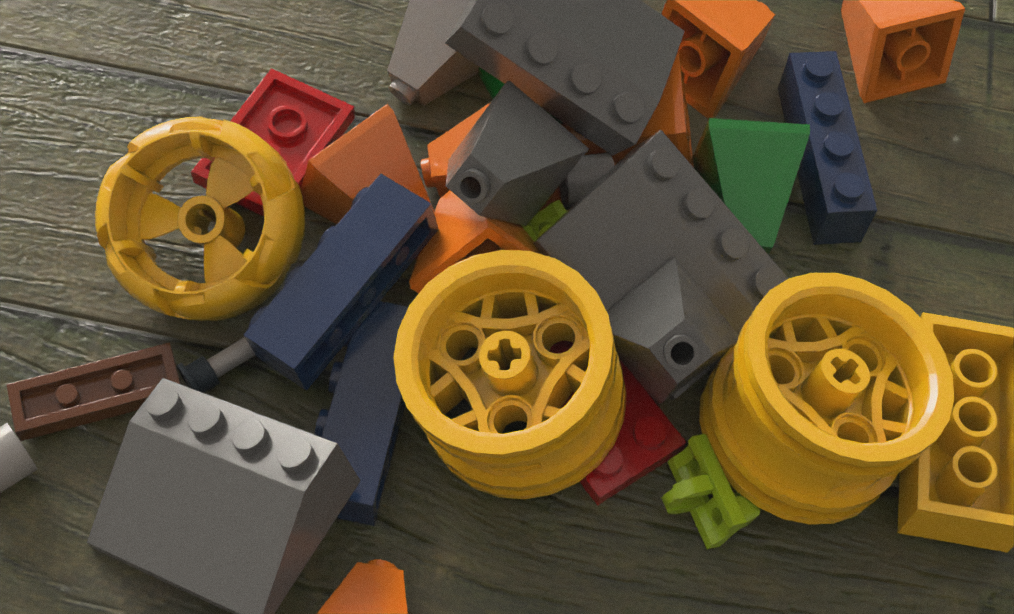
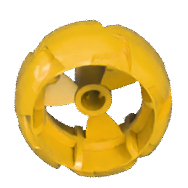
[95,116,305,321]

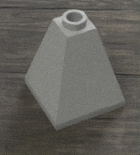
[387,0,479,106]

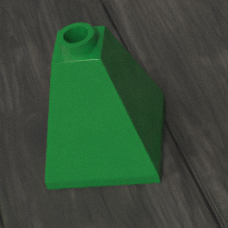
[693,118,810,254]

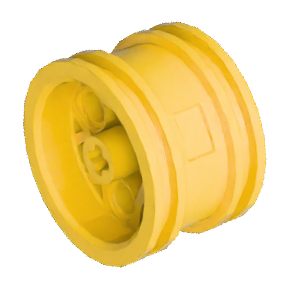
[394,250,627,499]
[699,273,954,525]

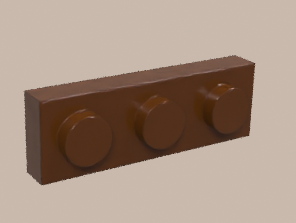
[6,342,181,441]

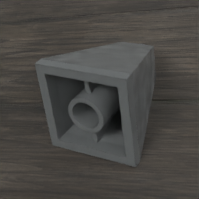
[446,80,589,226]
[607,257,739,406]

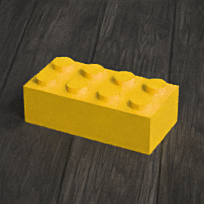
[897,312,1014,552]

